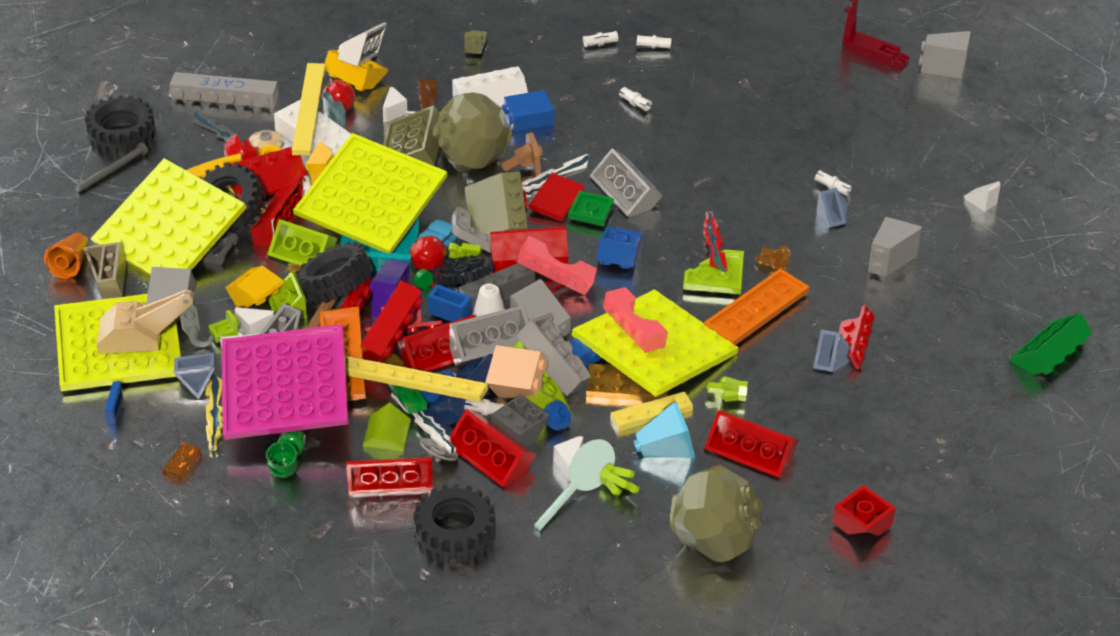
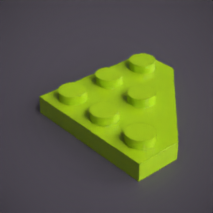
[683,250,744,294]

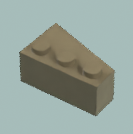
[83,242,127,299]

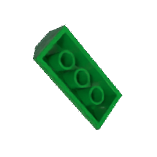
[1009,313,1093,375]

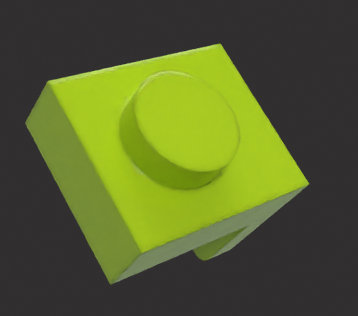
[208,310,240,343]

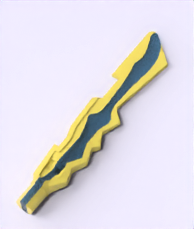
[206,374,223,451]

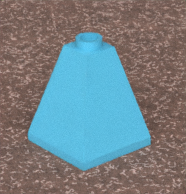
[633,402,695,458]

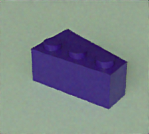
[370,259,410,317]

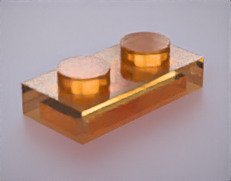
[162,442,202,481]

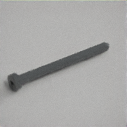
[75,142,148,192]

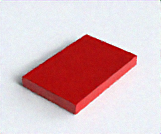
[528,172,585,222]

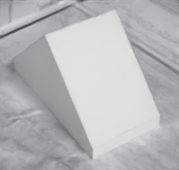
[383,87,407,122]
[964,181,1001,212]
[235,307,274,335]
[553,436,583,479]

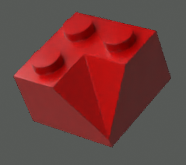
[832,485,896,536]

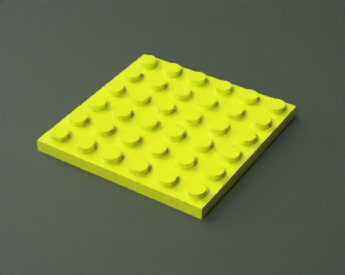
[293,133,447,253]
[91,159,247,276]
[572,289,738,397]
[54,294,181,391]

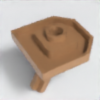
[501,132,542,177]

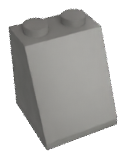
[919,31,971,79]
[868,217,922,277]
[146,267,197,321]
[510,279,571,337]

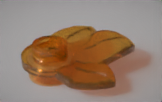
[755,245,791,270]

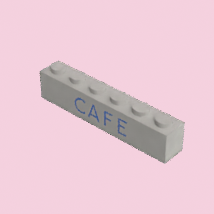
[169,72,278,108]

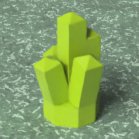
[706,376,748,402]
[599,464,640,496]

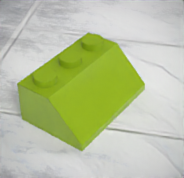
[267,219,337,266]

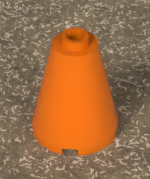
[44,233,88,279]

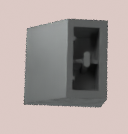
[491,394,550,447]

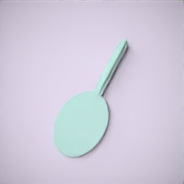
[534,439,615,531]

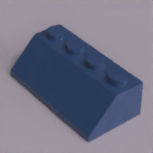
[423,354,493,425]

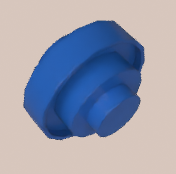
[544,400,571,431]

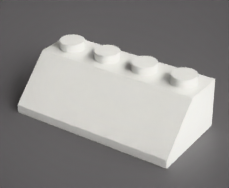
[338,22,387,66]
[452,66,528,108]

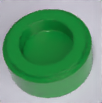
[413,269,433,289]

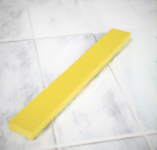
[292,63,325,156]
[345,356,488,402]

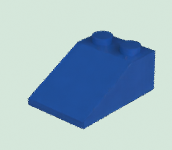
[596,226,644,269]

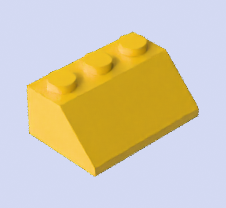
[325,50,388,91]

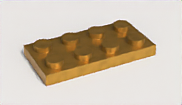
[586,363,667,401]

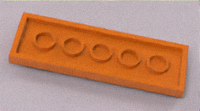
[704,268,810,345]
[320,306,366,401]

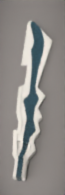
[522,154,589,192]
[391,393,456,454]

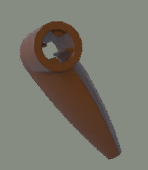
[417,78,437,110]

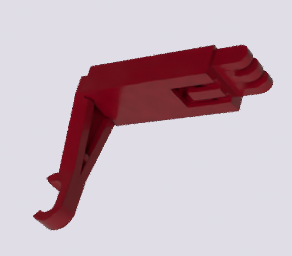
[842,0,910,69]

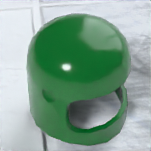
[266,441,298,478]

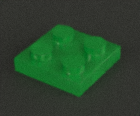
[568,191,615,226]

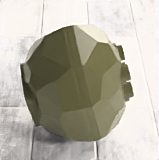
[432,92,512,172]
[670,465,763,562]

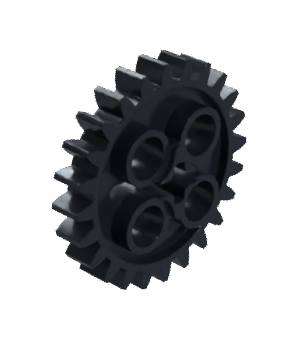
[432,254,495,286]

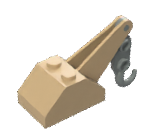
[96,290,213,353]

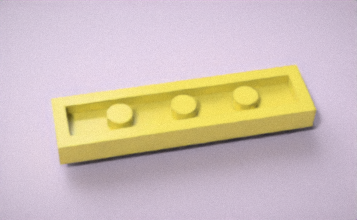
[610,392,693,432]

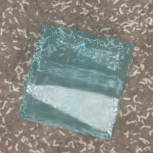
[323,92,347,130]

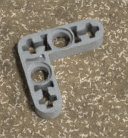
[452,207,490,252]

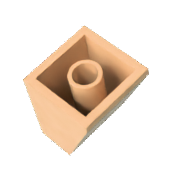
[485,345,547,398]

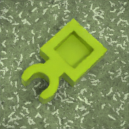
[448,243,482,258]

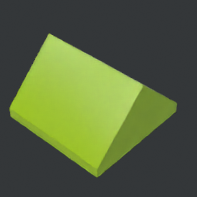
[267,272,307,319]
[363,403,411,451]

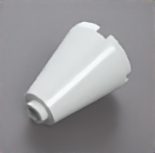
[472,284,506,317]

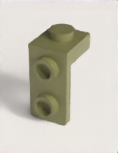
[464,30,487,54]

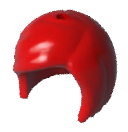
[322,80,355,114]
[224,133,259,160]
[410,236,447,270]

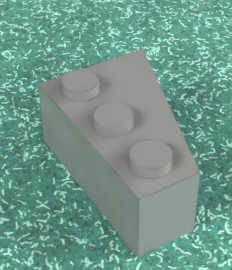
[260,303,301,334]

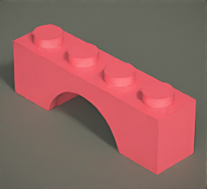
[517,236,597,295]
[603,287,668,353]

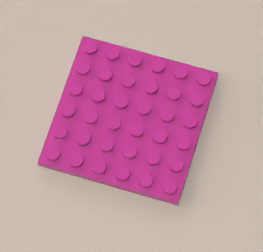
[222,324,349,440]

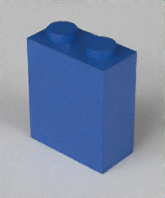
[502,90,555,131]

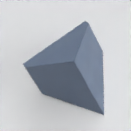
[817,188,849,228]
[813,329,851,372]
[174,352,215,400]

